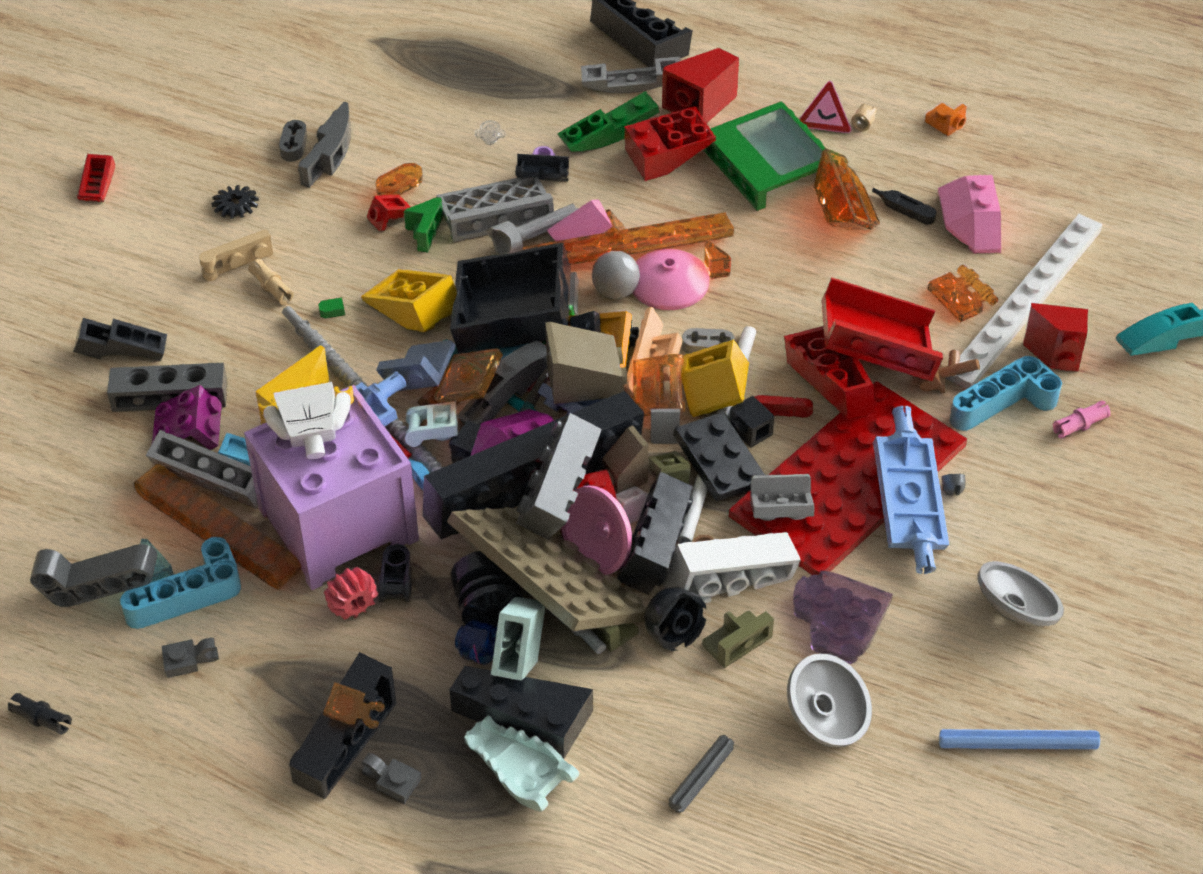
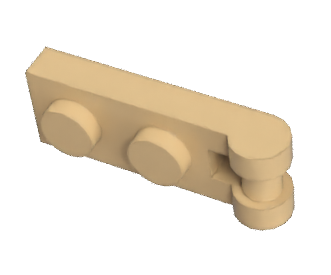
[199,229,273,281]

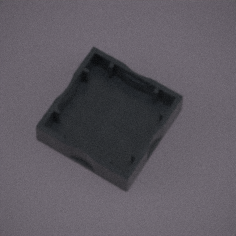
[450,243,571,355]

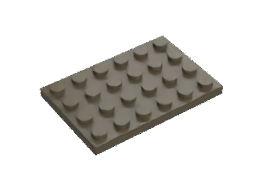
[447,507,646,631]

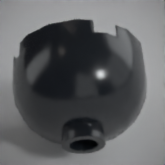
[644,587,707,651]

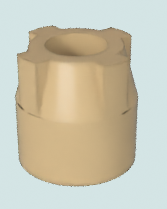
[851,103,877,131]

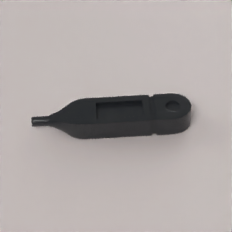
[872,188,937,224]

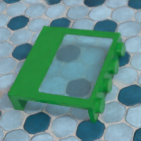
[703,101,838,211]

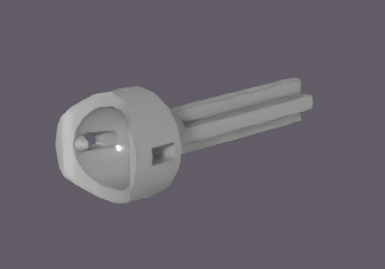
[486,203,578,255]

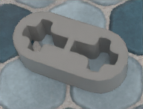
[682,328,735,354]

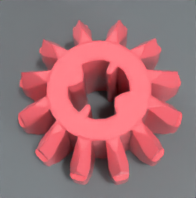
[323,567,379,620]

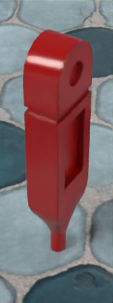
[754,395,813,418]

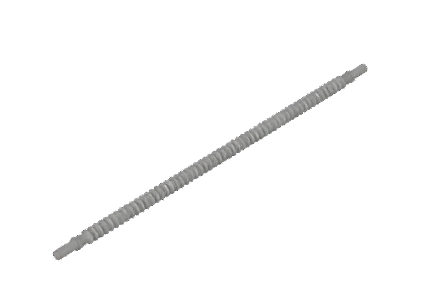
[282,306,606,654]

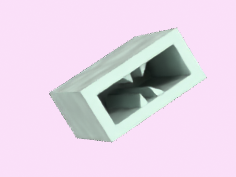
[491,597,545,681]

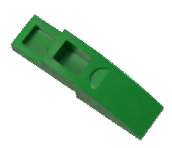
[557,91,660,152]

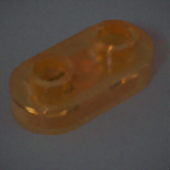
[375,163,423,195]

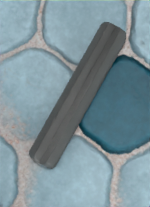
[669,735,734,813]

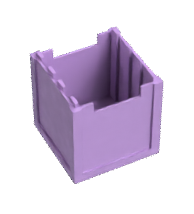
[244,385,419,590]

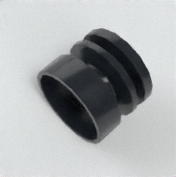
[450,551,523,631]

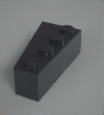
[449,666,593,759]

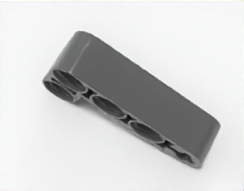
[30,544,157,607]

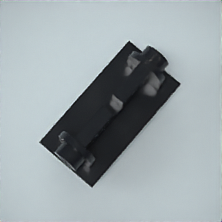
[515,154,569,181]

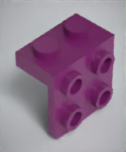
[152,384,222,450]

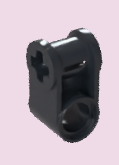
[378,544,412,602]

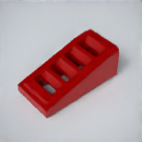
[77,153,116,202]

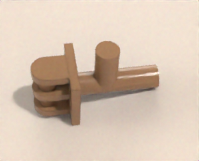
[920,350,980,394]

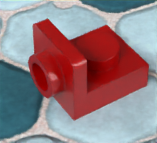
[367,195,411,231]

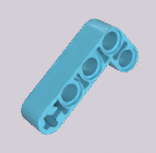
[949,356,1062,431]
[120,537,241,629]

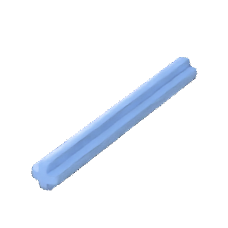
[939,729,1100,749]

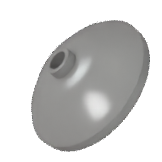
[977,561,1064,627]
[787,654,872,748]

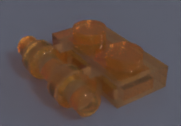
[928,265,998,323]

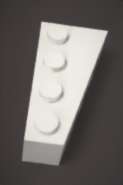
[662,532,801,603]

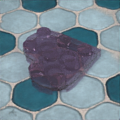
[793,570,893,664]

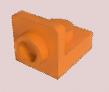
[925,103,967,136]

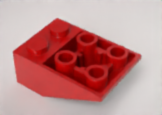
[625,106,716,181]

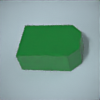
[318,297,345,319]

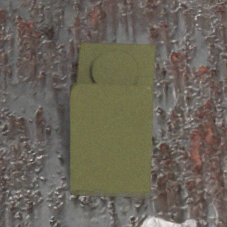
[648,451,690,484]

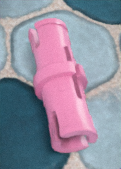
[1053,400,1110,438]

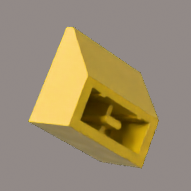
[680,339,749,417]

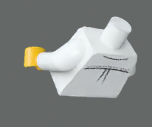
[258,382,354,459]

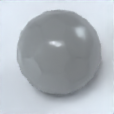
[591,251,640,299]

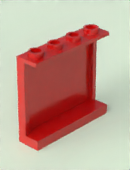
[821,277,943,382]

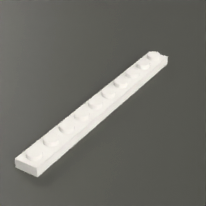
[946,214,1102,389]

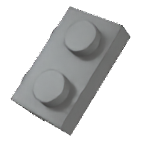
[750,474,814,521]

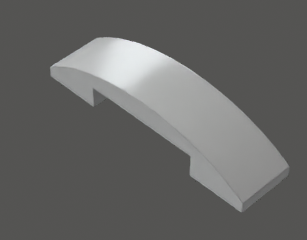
[581,57,680,93]

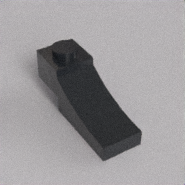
[73,318,167,361]

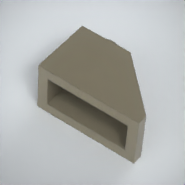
[603,426,648,494]

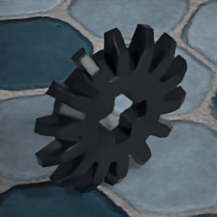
[211,185,259,219]

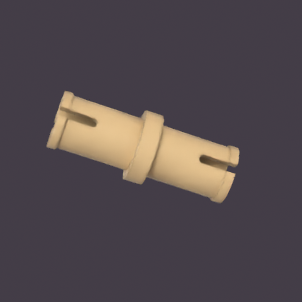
[248,259,294,305]

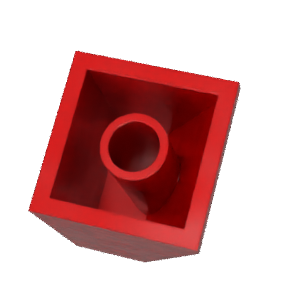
[662,48,739,123]

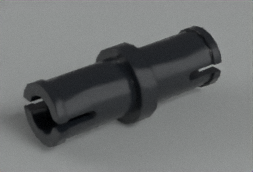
[8,693,72,735]

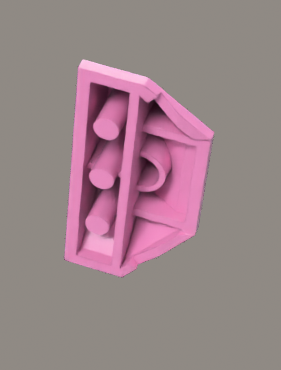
[938,175,1001,254]

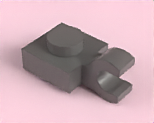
[161,638,219,678]
[361,752,421,804]

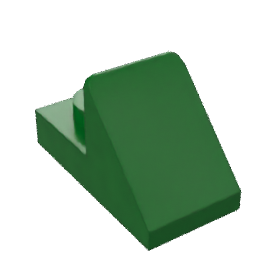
[404,197,443,253]

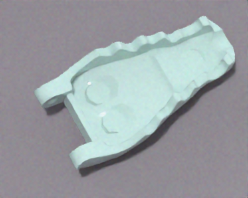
[464,715,579,812]

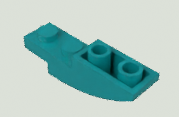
[1116,302,1203,356]

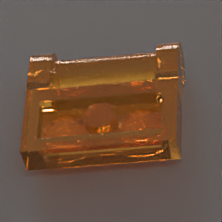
[633,354,685,417]

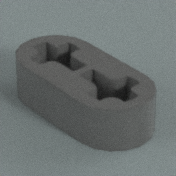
[279,120,307,162]

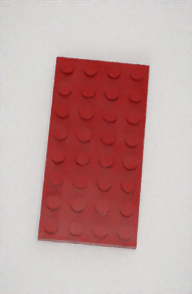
[728,381,967,581]

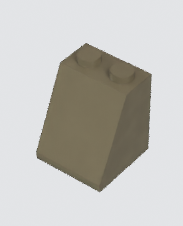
[545,322,627,404]

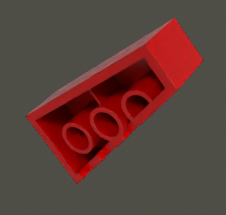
[784,326,876,419]

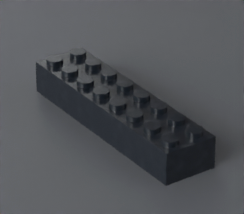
[423,391,644,540]

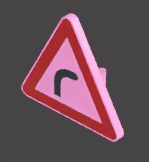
[799,81,852,133]

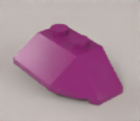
[471,409,554,455]

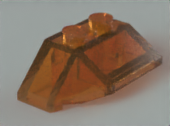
[814,148,880,230]

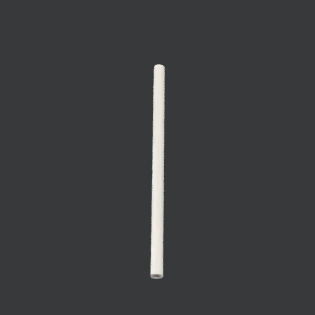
[677,326,756,544]

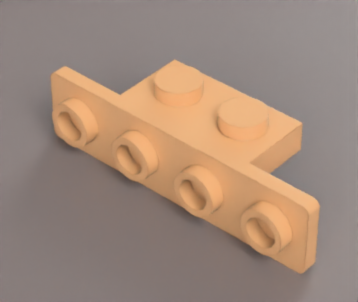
[624,307,682,404]

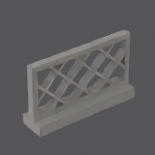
[436,176,554,242]

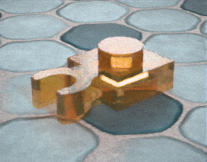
[322,682,385,728]

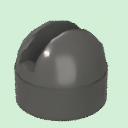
[942,474,966,495]

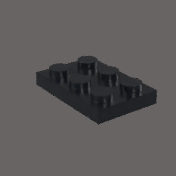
[672,412,765,502]

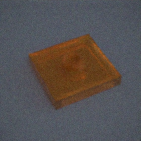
[434,348,503,403]

